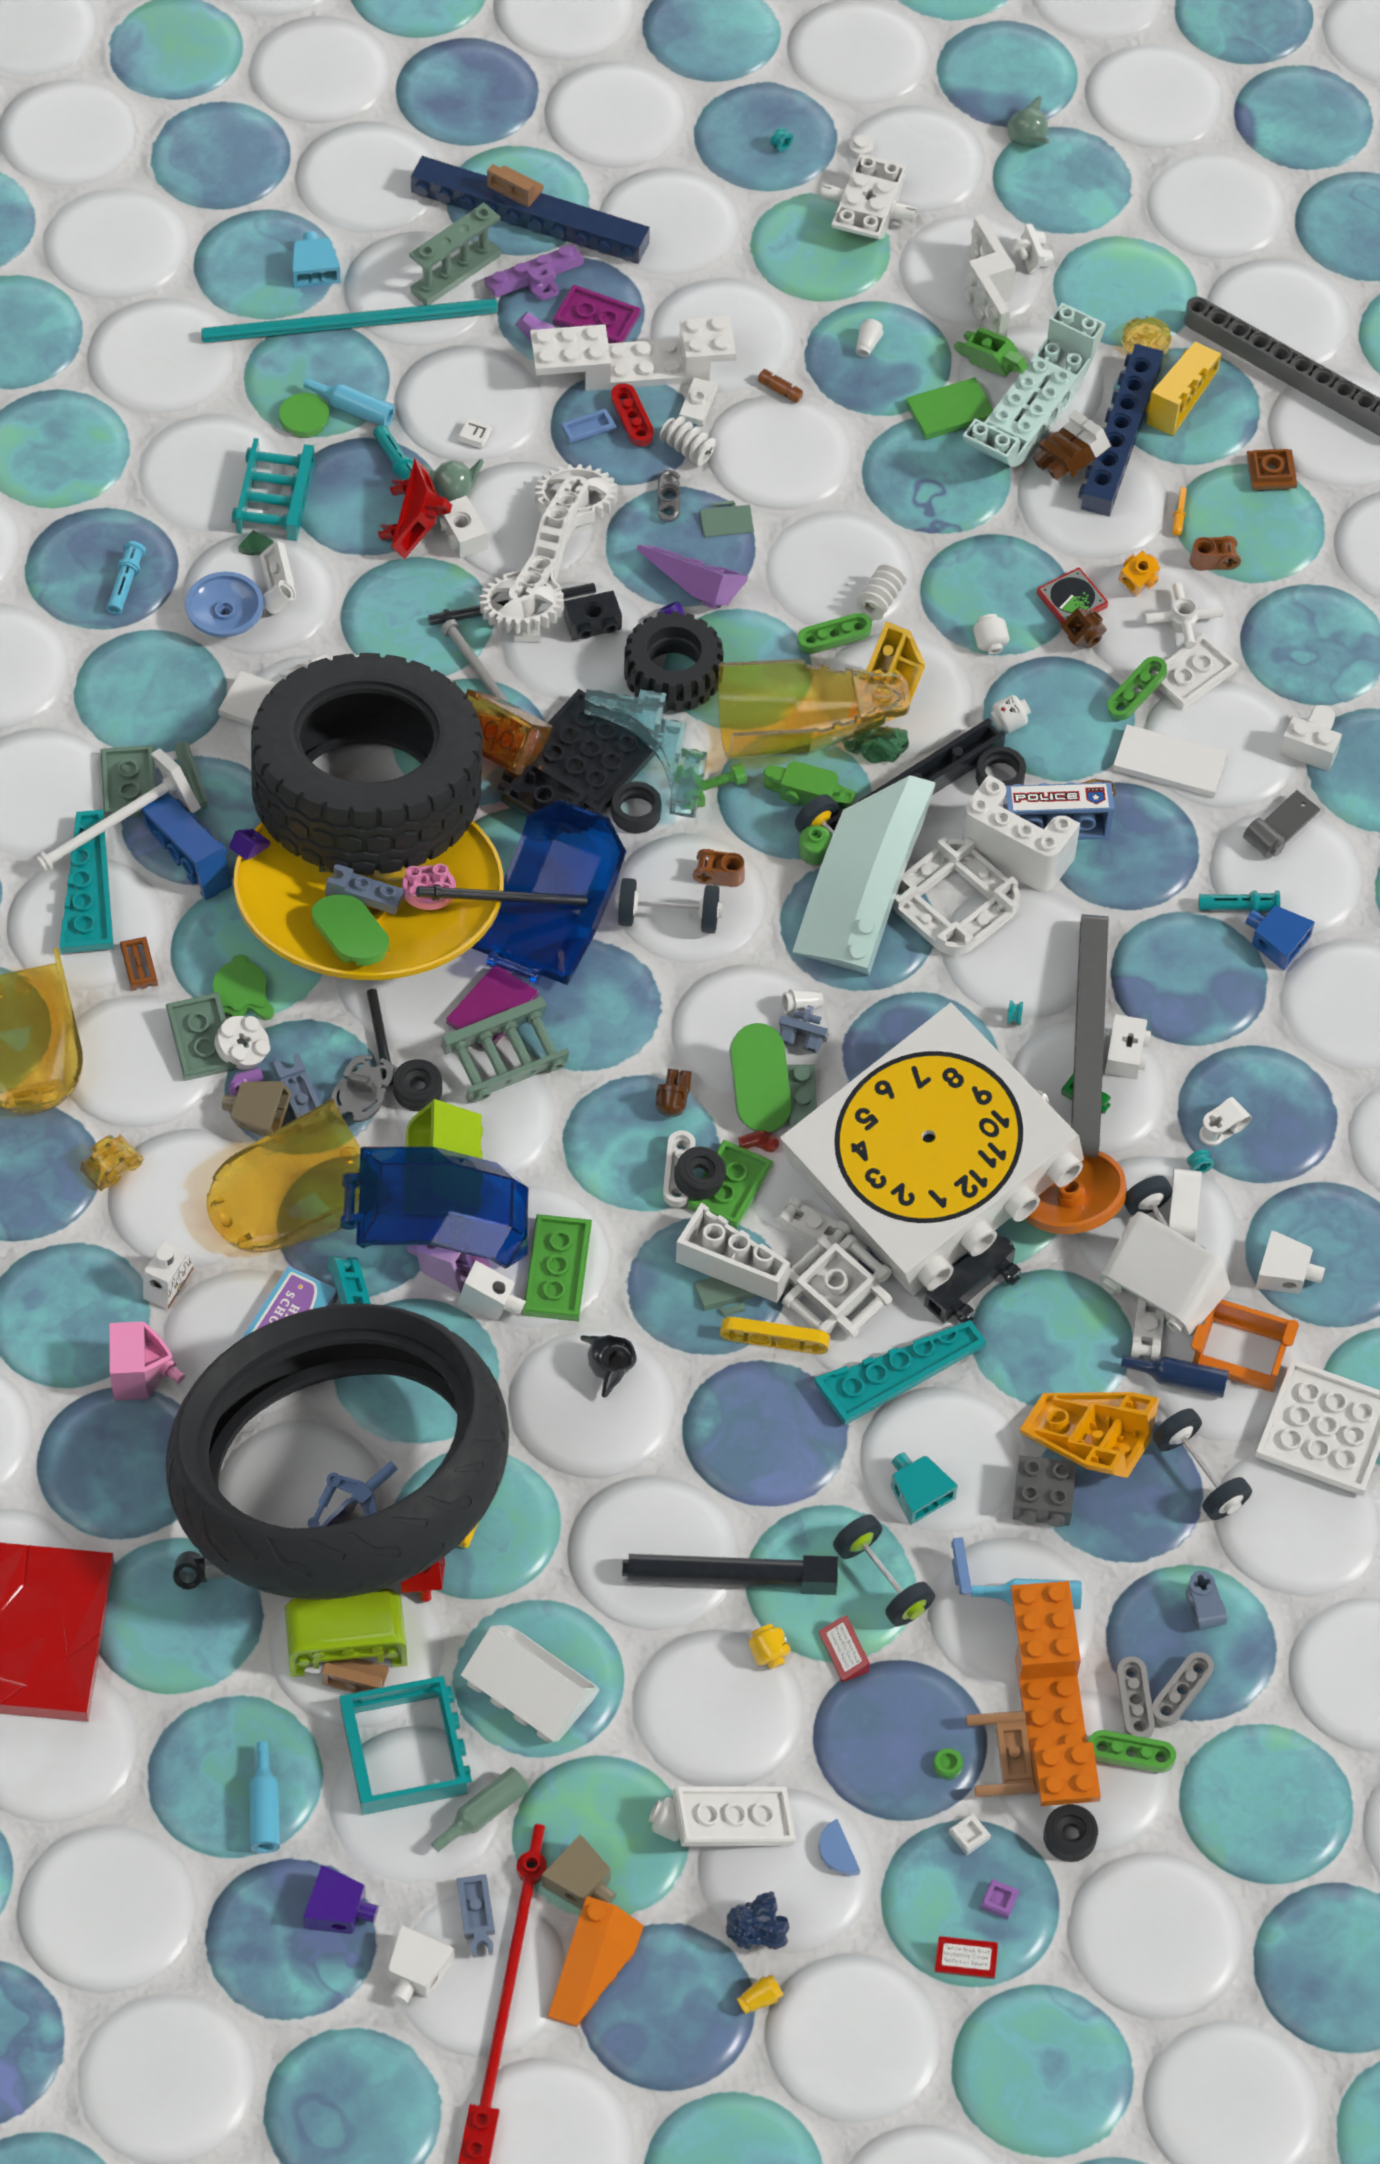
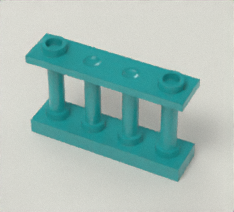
[232,438,315,541]

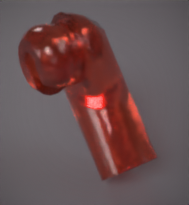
[738,1130,779,1152]

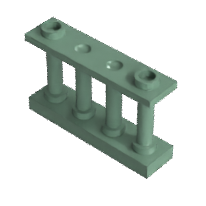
[409,203,501,305]
[441,996,570,1102]

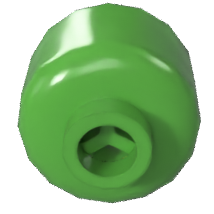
[798,825,832,865]

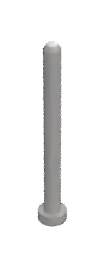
[441,619,515,717]

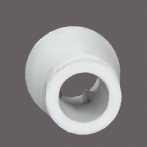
[855,319,883,358]
[782,989,824,1016]

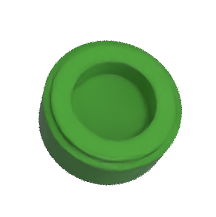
[933,1748,963,1780]

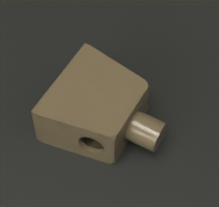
[221,1081,292,1140]
[542,1835,617,1909]

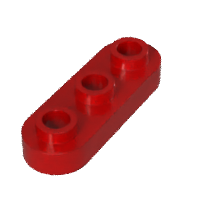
[611,383,654,447]

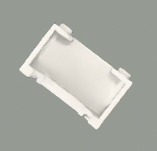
[1100,1212,1231,1337]

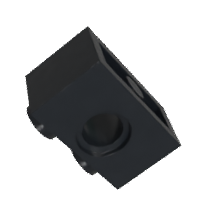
[564,590,622,641]

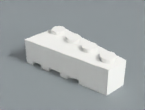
[676,1202,790,1303]

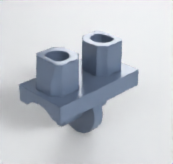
[779,1005,829,1053]

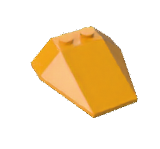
[1020,1392,1159,1478]

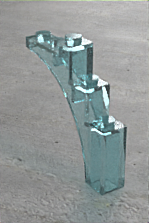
[584,689,707,818]

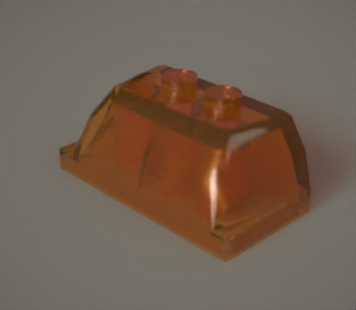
[466,689,554,775]

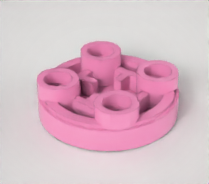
[402,863,456,910]

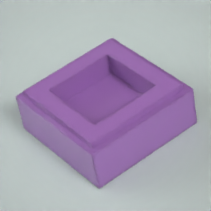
[980,1879,1020,1920]

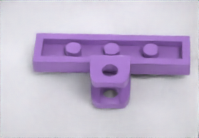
[484,245,584,300]

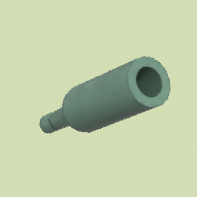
[431,1767,529,1852]

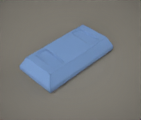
[560,408,616,444]

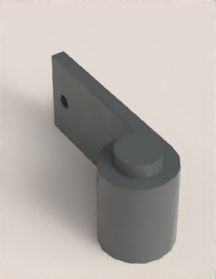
[1243,790,1320,858]

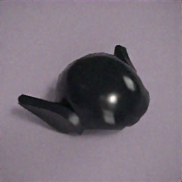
[580,1335,637,1398]

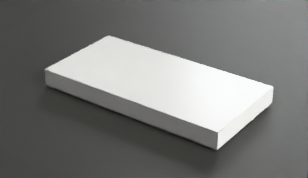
[1113,725,1228,798]
[672,1787,796,1846]

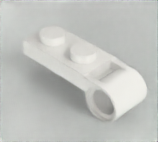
[260,541,296,614]

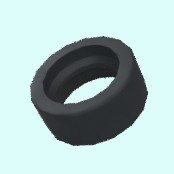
[975,746,1027,787]
[611,781,662,834]

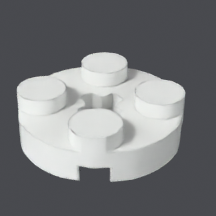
[214,1016,270,1070]

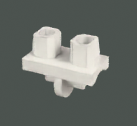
[1010,224,1054,274]

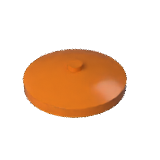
[1025,1151,1127,1234]

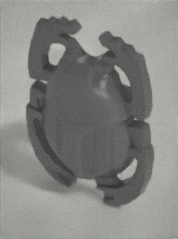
[330,1055,395,1122]

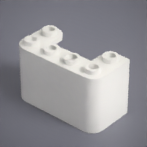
[962,775,1080,892]

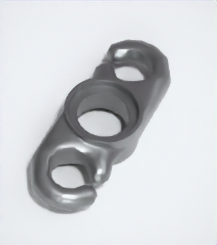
[657,470,681,522]

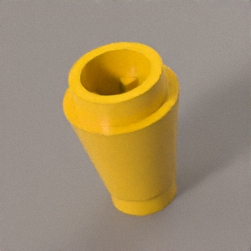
[736,1974,783,2015]

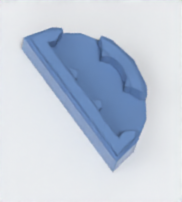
[951,1537,972,1595]
[818,1819,860,1876]

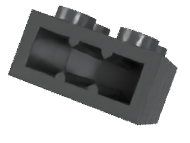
[1012,1455,1076,1527]

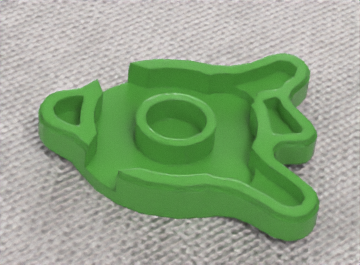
[213,955,274,1020]

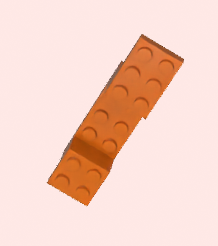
[1010,1581,1101,1806]

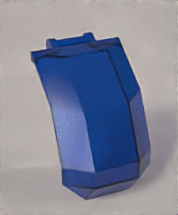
[471,799,627,985]
[340,1147,529,1269]

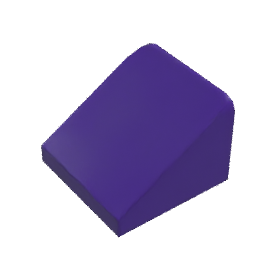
[229,829,271,860]

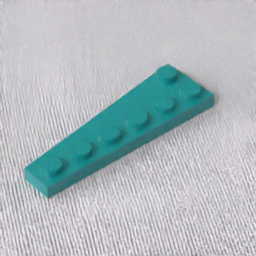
[59,810,114,953]
[814,1320,986,1426]

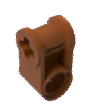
[1189,536,1241,571]
[693,849,745,887]

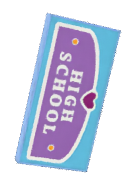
[241,1266,337,1339]

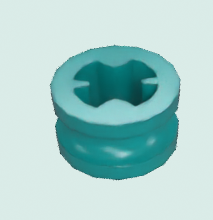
[770,127,794,152]
[1007,1000,1023,1026]
[1186,1149,1215,1174]

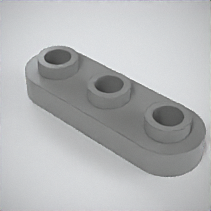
[1152,1652,1214,1726]
[1116,1656,1155,1738]

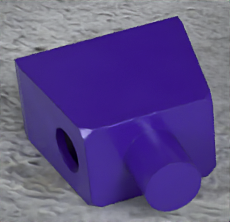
[303,1865,379,1934]

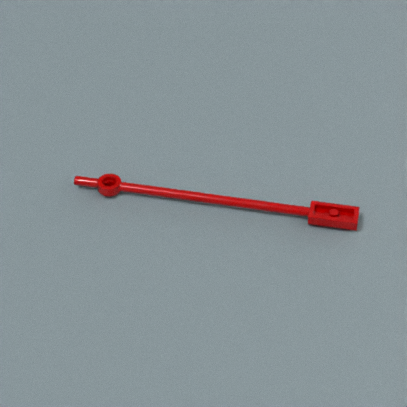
[458,1824,547,2164]

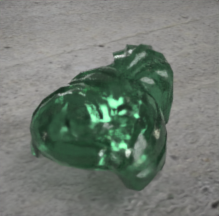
[842,724,909,763]

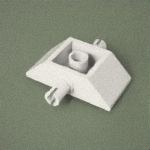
[819,154,918,240]

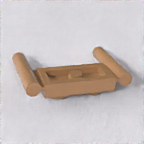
[965,1711,1035,1797]

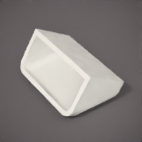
[461,1625,599,1743]

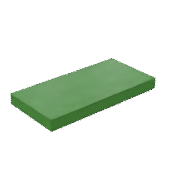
[523,1214,592,1322]

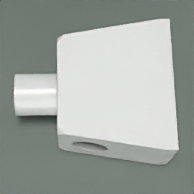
[1256,1231,1325,1294]
[457,1261,526,1321]
[388,1926,455,2005]

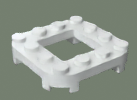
[892,837,1020,958]

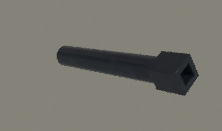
[622,1553,838,1595]

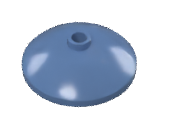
[185,572,264,637]

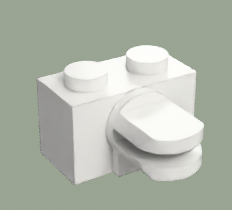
[1280,705,1342,772]

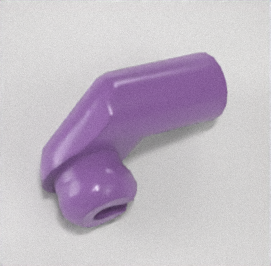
[229,1067,263,1096]

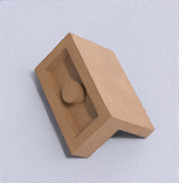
[487,164,544,207]
[322,1658,389,1693]

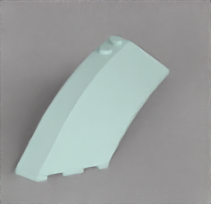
[792,775,936,975]

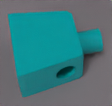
[891,1452,958,1525]

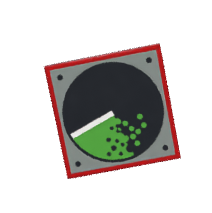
[1036,567,1108,624]

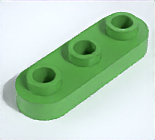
[797,613,872,654]
[1107,656,1167,720]
[1088,1730,1176,1773]

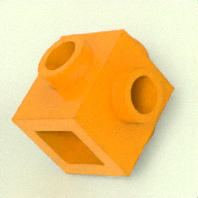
[1118,550,1161,596]

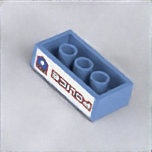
[1002,782,1114,840]

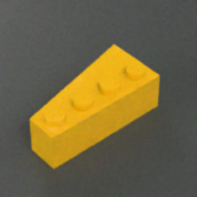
[1145,342,1221,436]

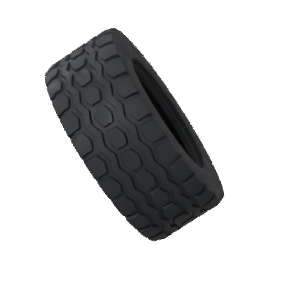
[251,653,483,874]

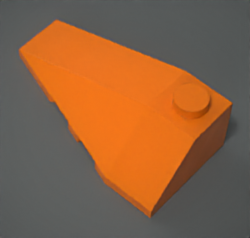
[548,1896,644,2027]

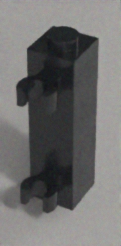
[924,1231,1022,1323]

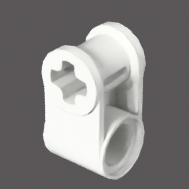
[1199,1097,1252,1147]

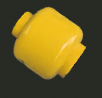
[748,1624,791,1670]

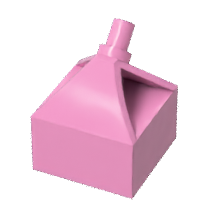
[110,1322,185,1400]

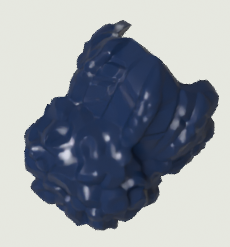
[725,1891,790,1950]

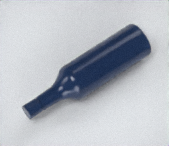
[1121,1356,1229,1398]

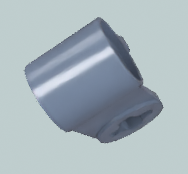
[1186,1571,1227,1631]

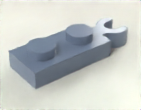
[457,1874,495,1958]

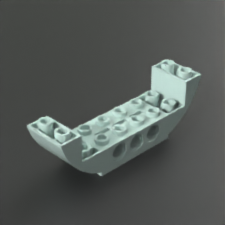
[962,303,1106,467]

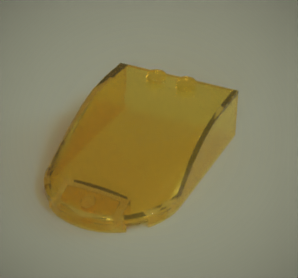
[0,948,83,1114]
[206,1098,393,1253]

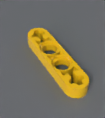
[719,1317,830,1354]

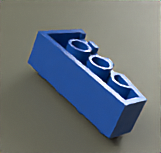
[141,792,232,900]

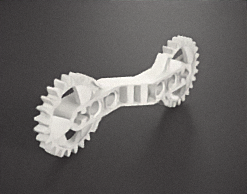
[480,464,618,634]

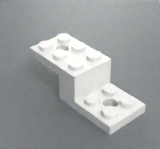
[964,214,1015,337]

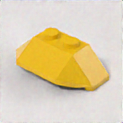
[847,621,926,728]

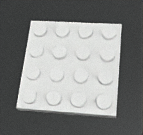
[1255,1359,1380,1496]

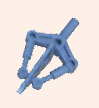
[307,1461,398,1528]

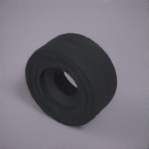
[393,1059,443,1112]
[674,1147,726,1200]
[1043,1804,1098,1862]

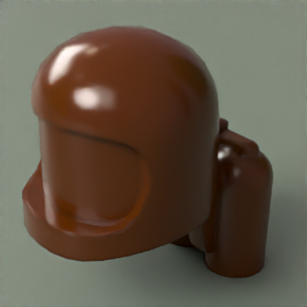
[655,1068,692,1117]

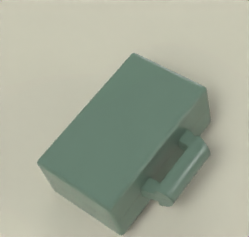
[700,500,754,537]
[694,1277,757,1317]

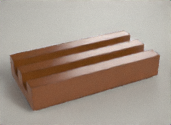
[120,936,158,991]

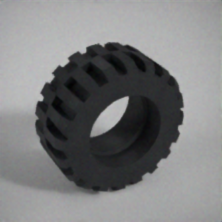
[624,611,724,713]

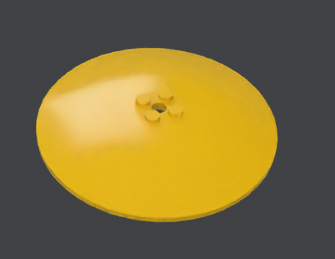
[234,821,504,980]

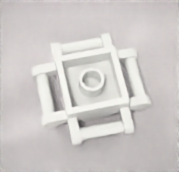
[782,1234,893,1339]

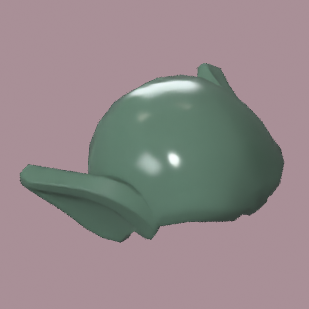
[1007,96,1049,147]
[421,459,484,502]

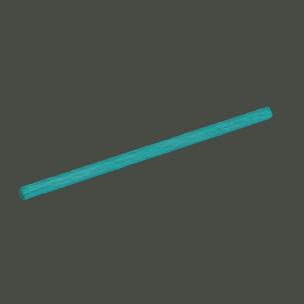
[201,298,498,343]

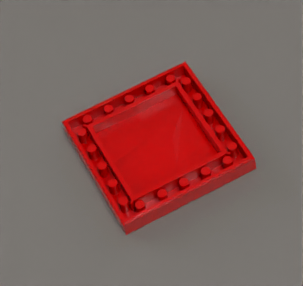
[0,1542,115,1722]

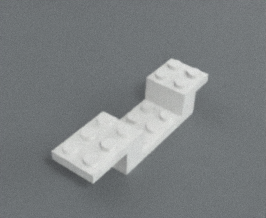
[531,315,736,391]

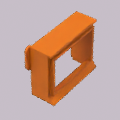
[1191,1299,1299,1392]

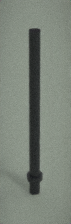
[428,583,596,625]
[416,884,588,906]

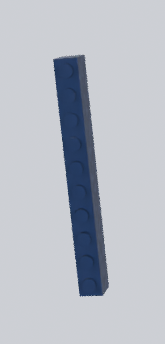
[411,156,650,264]

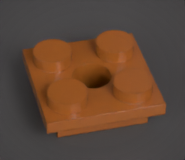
[1246,449,1298,491]

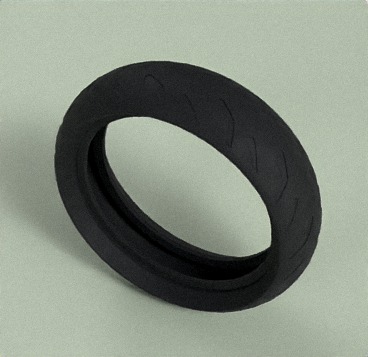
[166,1304,509,1599]

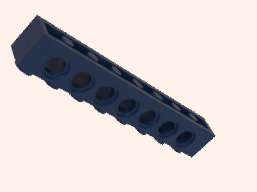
[1078,343,1164,517]

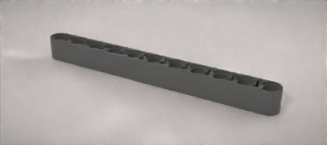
[1184,297,1380,436]
[1071,914,1109,1158]

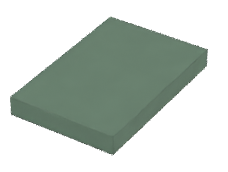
[100,745,156,819]
[166,992,238,1081]

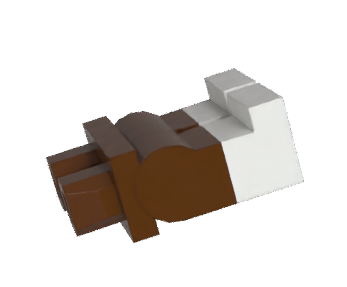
[1033,410,1111,481]

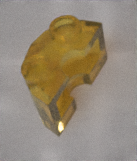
[80,1134,144,1191]

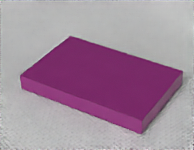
[553,284,641,344]
[446,964,539,1047]

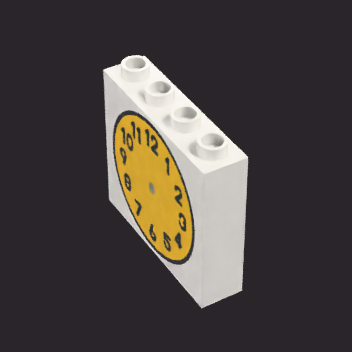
[780,1003,1084,1296]

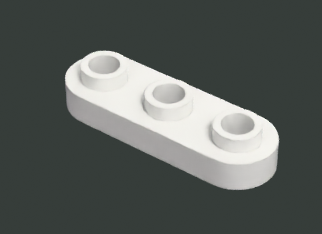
[663,1130,696,1207]

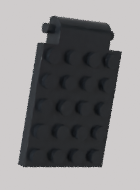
[497,688,663,836]

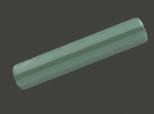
[175,741,208,809]

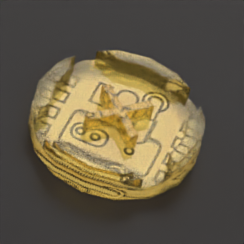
[1122,317,1172,355]

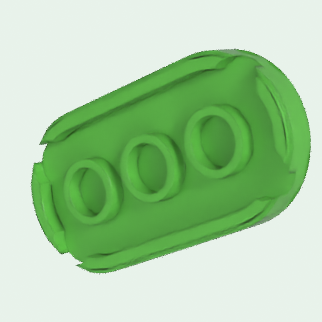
[312,894,389,966]
[729,1023,791,1133]

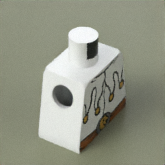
[143,1242,194,1310]

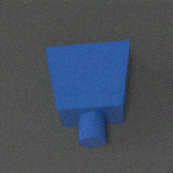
[1245,906,1315,970]

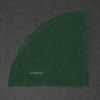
[238,530,274,555]

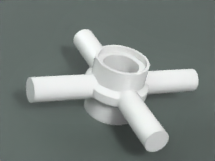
[1145,582,1223,648]

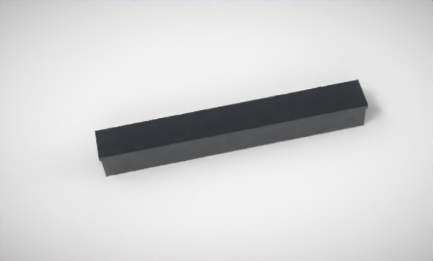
[827,718,1006,831]

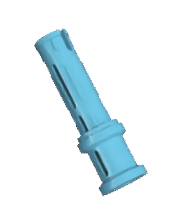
[106,541,146,615]

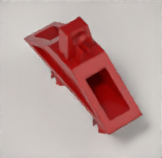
[378,458,453,559]

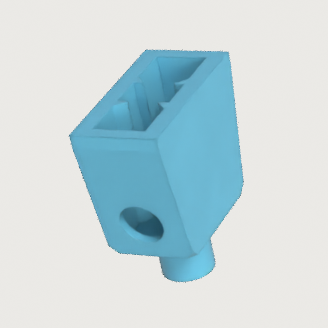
[293,231,341,288]

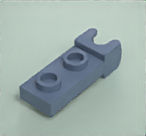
[325,864,405,915]
[273,1054,326,1130]

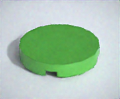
[279,393,329,437]

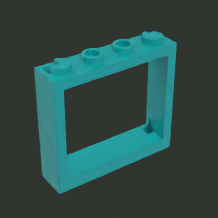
[339,1676,472,1815]

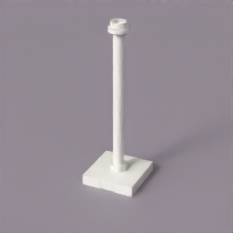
[36,748,201,871]

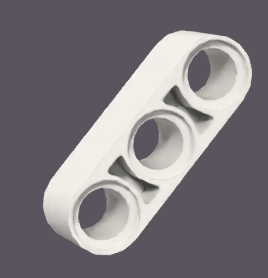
[1168,1168,1202,1242]

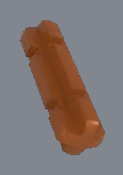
[758,369,803,403]

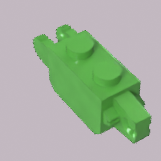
[953,327,1029,377]
[763,761,856,809]

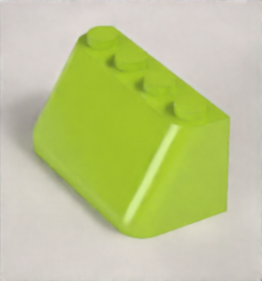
[403,1099,483,1217]

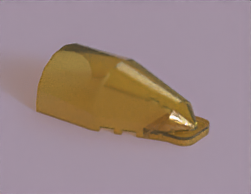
[718,659,911,760]

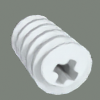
[659,416,716,467]
[856,563,907,620]

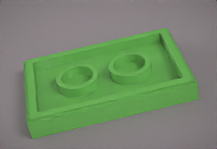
[906,377,993,440]
[687,1140,773,1230]

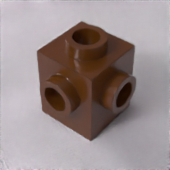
[1061,608,1107,648]

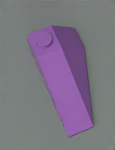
[637,544,748,609]

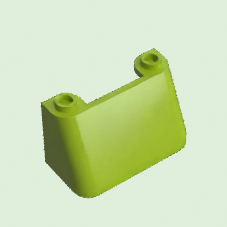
[284,1589,408,1677]

